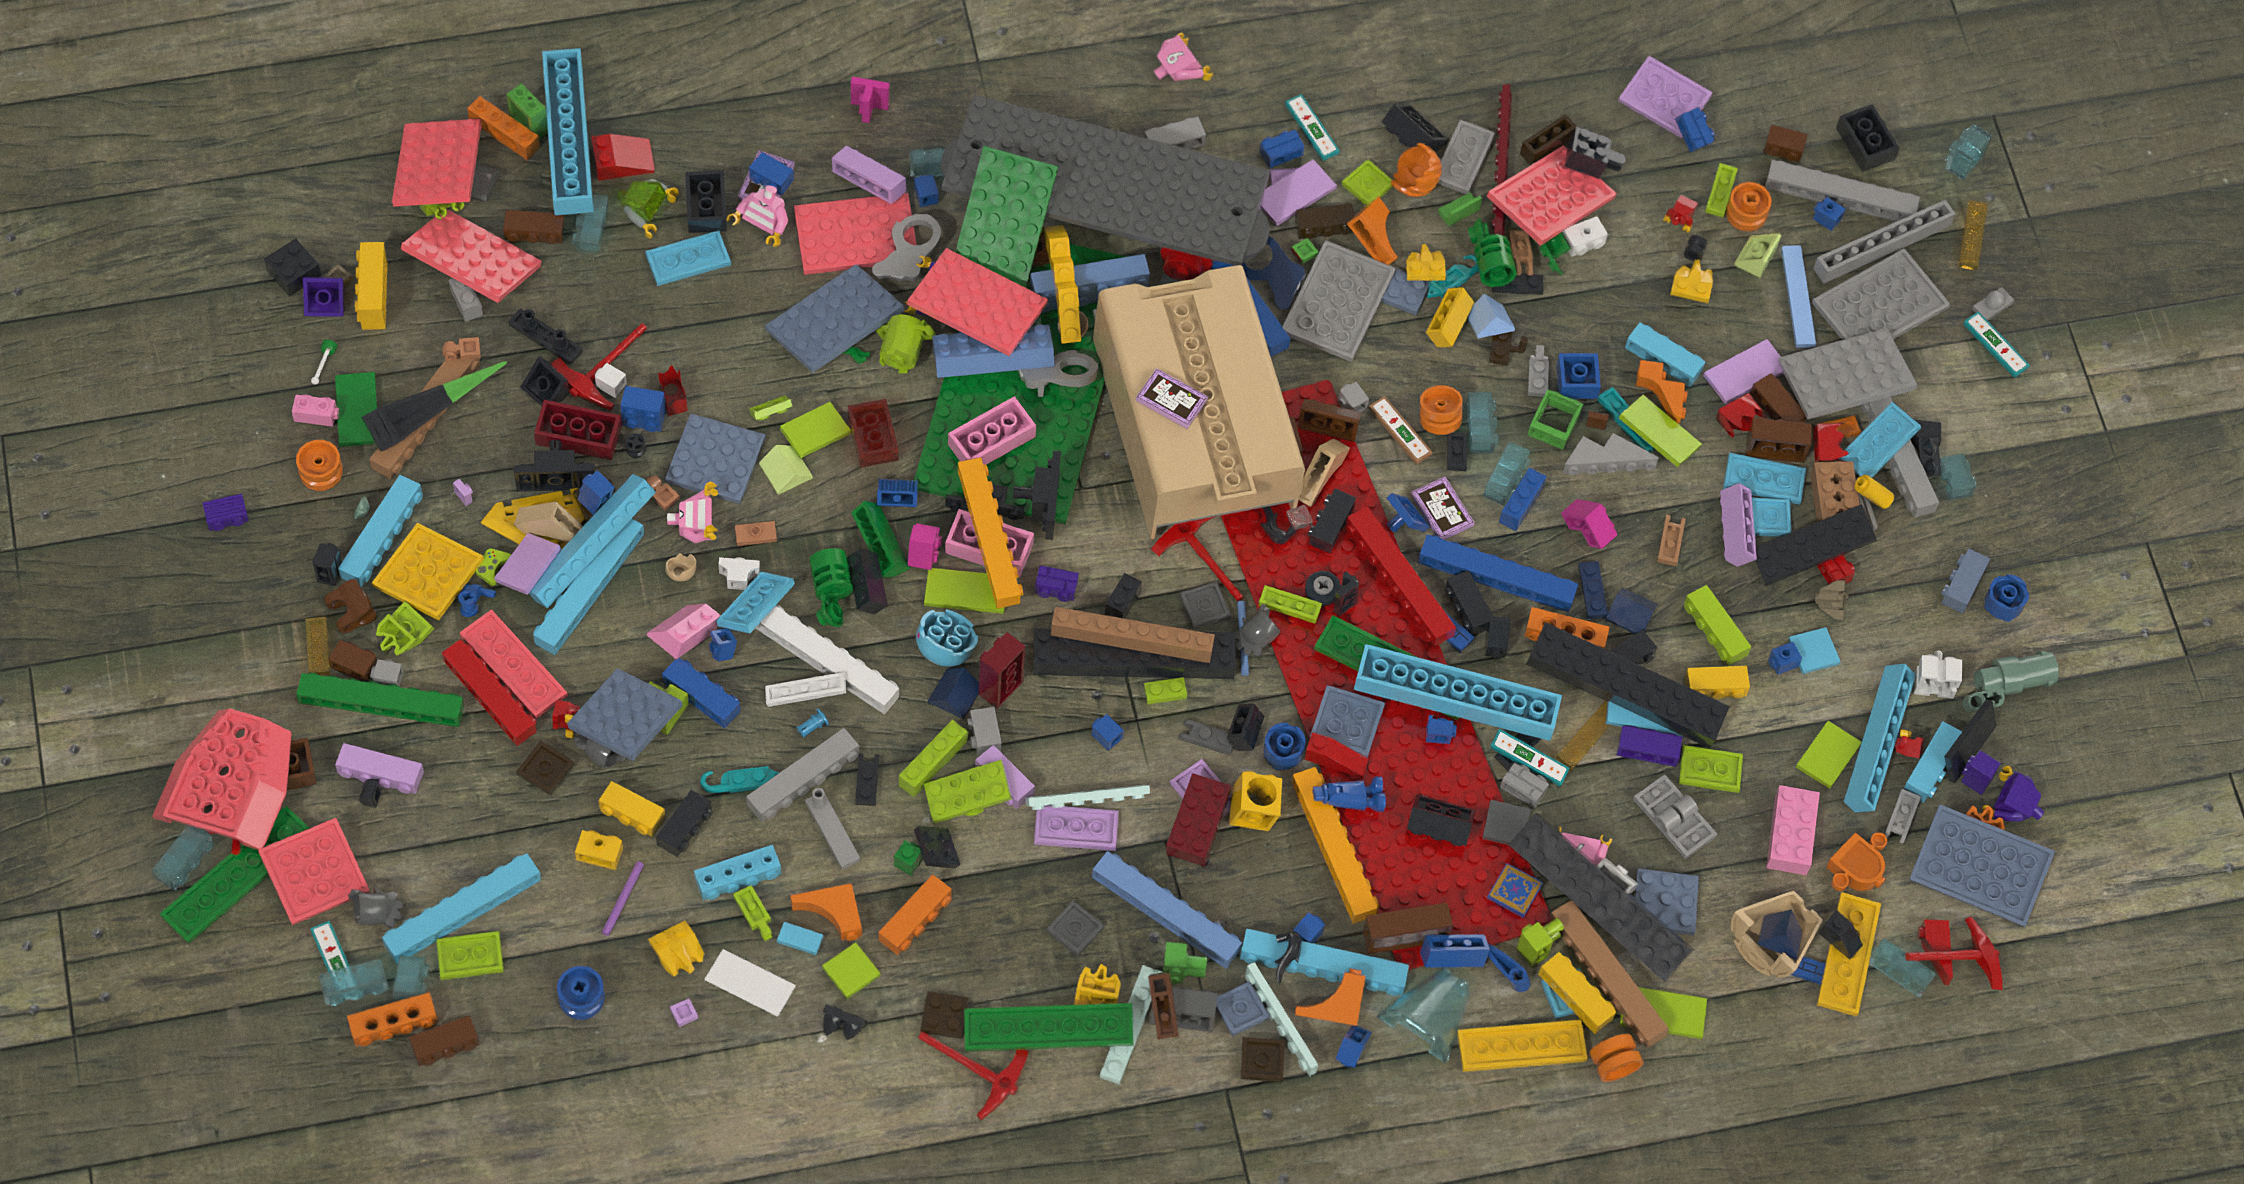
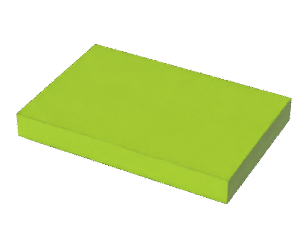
[780,402,851,458]
[1796,721,1862,789]
[1679,745,1743,793]
[436,931,504,980]

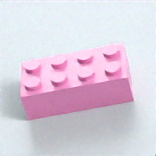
[948,396,1036,464]
[945,509,1034,577]
[1766,785,1820,876]

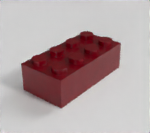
[534,400,622,460]
[978,632,1026,709]
[1166,773,1231,867]

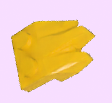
[1406,244,1446,281]
[1670,260,1713,303]
[648,921,704,977]
[1074,964,1121,1005]

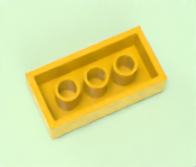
[355,242,388,330]

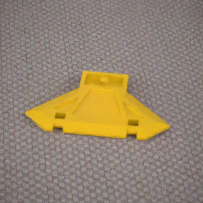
[481,488,585,551]

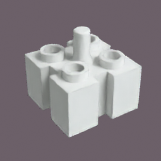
[1913,651,1962,699]

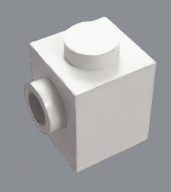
[595,363,627,398]

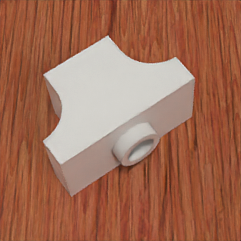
[719,557,760,590]

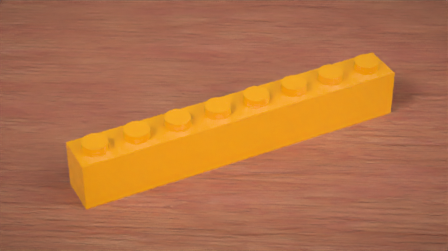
[958,457,1023,609]
[1291,767,1379,924]

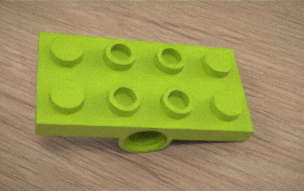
[924,760,1012,824]

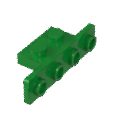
[1533,233,1571,276]

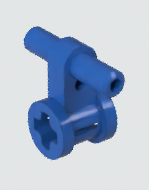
[458,584,496,617]

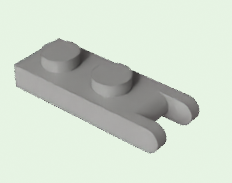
[1884,789,1921,844]

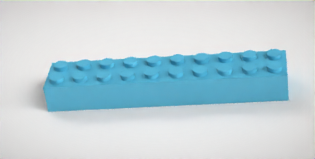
[542,48,594,215]
[1354,644,1562,741]

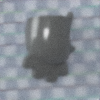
[1235,603,1281,657]
[574,734,626,769]
[348,885,403,928]

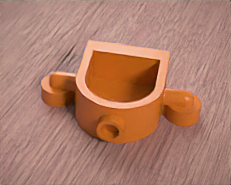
[1826,832,1887,891]

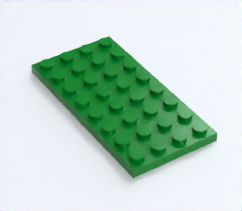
[955,146,1059,288]

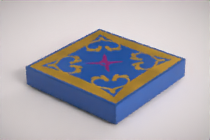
[1487,864,1543,918]

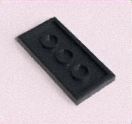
[1944,699,1997,783]

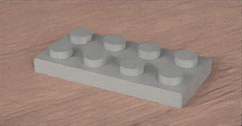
[1438,120,1495,194]

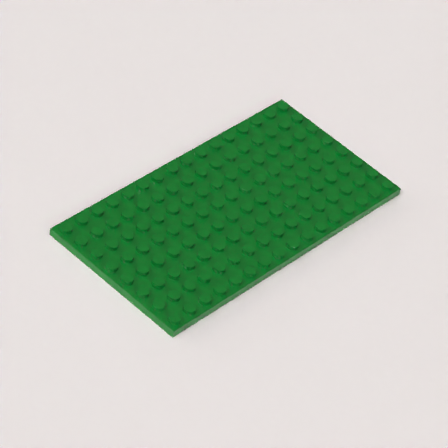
[914,244,1127,525]

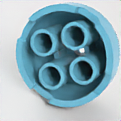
[916,610,978,667]

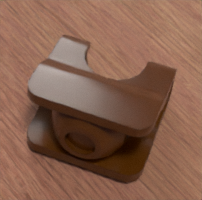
[324,579,377,634]

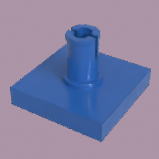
[1387,493,1430,533]

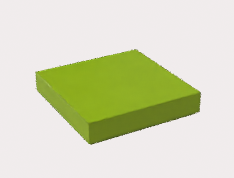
[1341,159,1393,205]
[822,943,881,999]

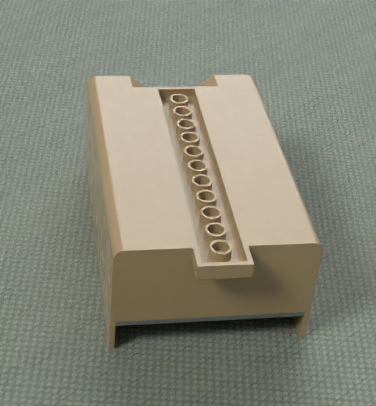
[1093,265,1305,539]

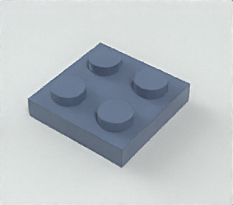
[1381,268,1430,315]
[1216,982,1269,1037]

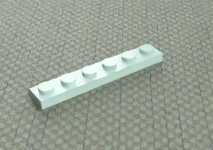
[1025,784,1150,810]
[1245,962,1318,1076]
[1100,965,1162,1085]

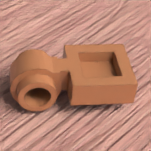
[442,337,481,361]
[646,475,680,511]

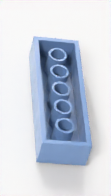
[1030,254,1150,313]
[932,325,1054,378]

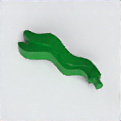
[841,347,870,364]

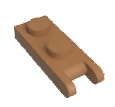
[1657,514,1686,566]

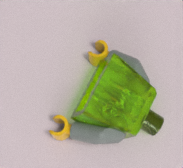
[617,179,679,239]

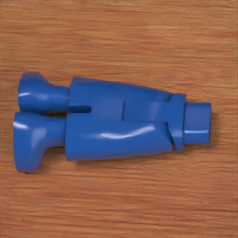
[1313,776,1386,812]

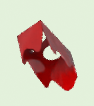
[658,365,688,416]
[1716,393,1767,438]
[1813,423,1849,462]

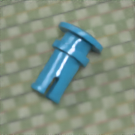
[796,708,829,738]

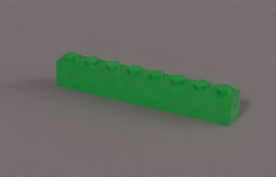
[296,672,464,727]

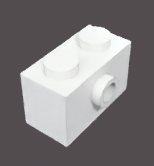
[1562,216,1608,257]
[1598,858,1638,894]

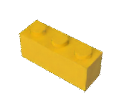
[1426,288,1475,347]
[1684,666,1750,699]
[599,781,665,837]

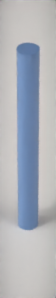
[1237,601,1249,676]

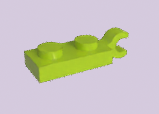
[733,885,772,941]

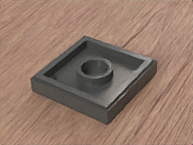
[1179,581,1231,629]
[1482,800,1531,845]
[1046,901,1105,957]

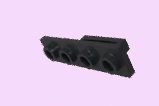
[945,484,1024,520]

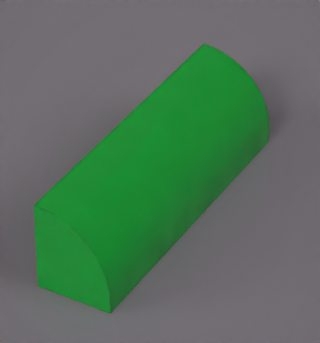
[851,501,910,577]

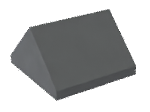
[471,163,500,203]

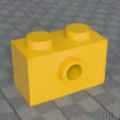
[575,830,623,870]

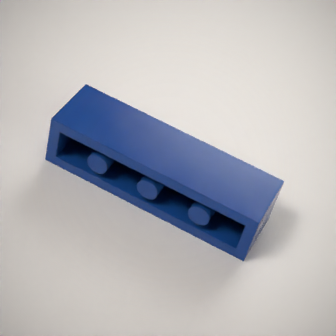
[662,658,740,729]

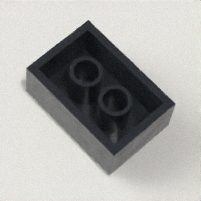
[1836,104,1899,172]
[685,170,727,233]

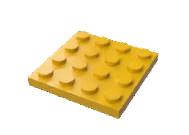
[372,523,484,620]

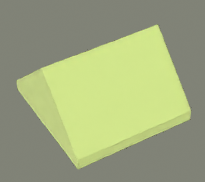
[1734,233,1781,278]
[759,445,813,495]

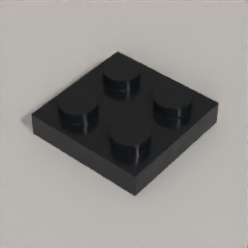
[914,826,961,869]

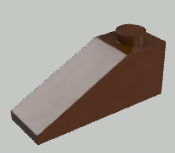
[1148,971,1179,1039]

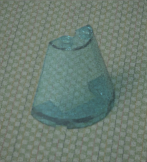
[1377,967,1470,1063]

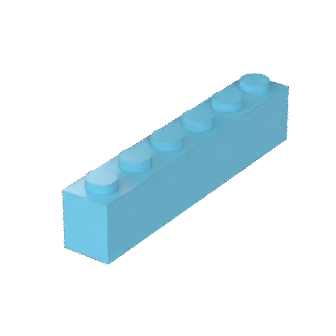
[338,475,423,587]

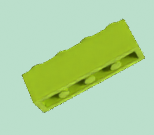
[1684,585,1751,666]
[899,720,968,797]

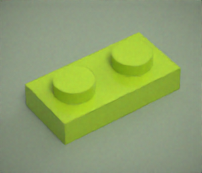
[749,395,792,420]
[1144,677,1187,704]

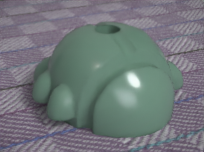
[353,496,370,519]

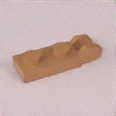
[1507,230,1533,275]

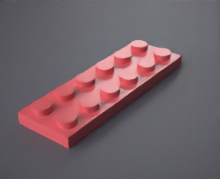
[460,609,568,720]

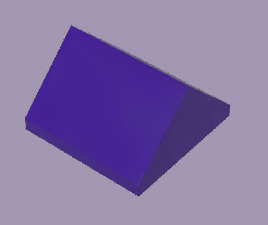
[303,277,346,317]

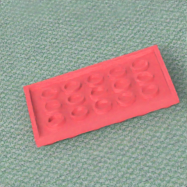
[392,119,482,207]
[1487,145,1617,245]
[794,193,917,275]
[401,209,542,303]
[907,248,1048,356]

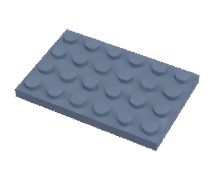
[765,264,904,373]
[1909,805,2055,927]

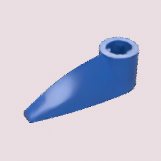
[1488,944,1531,992]

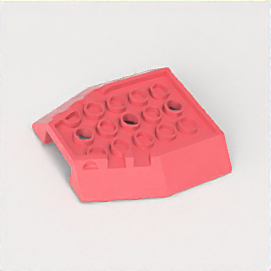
[152,708,292,850]

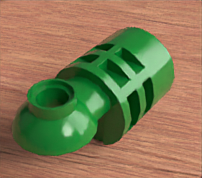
[1468,218,1517,287]
[809,548,853,628]

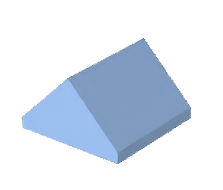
[1467,294,1515,338]

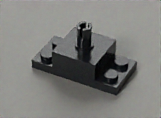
[514,440,595,492]
[1013,451,1061,540]

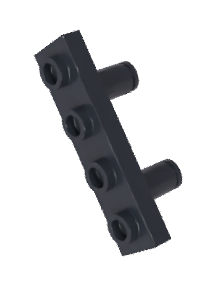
[508,308,583,365]

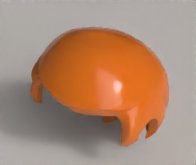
[1391,143,1442,197]

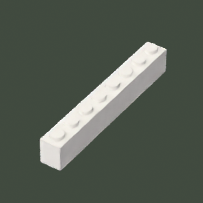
[756,605,899,715]

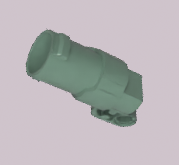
[1962,651,2059,712]

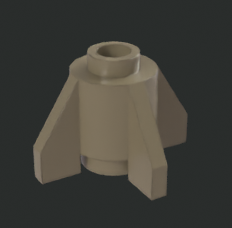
[1815,580,1849,620]

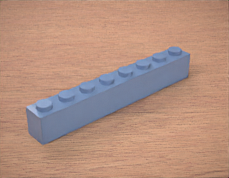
[1092,851,1242,969]

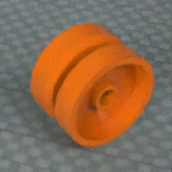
[1726,182,1772,231]
[1420,385,1462,435]
[296,440,343,491]
[1589,1034,1644,1082]

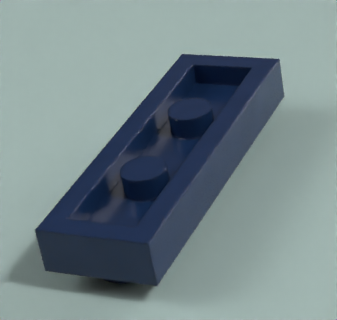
[1578,561,1608,619]

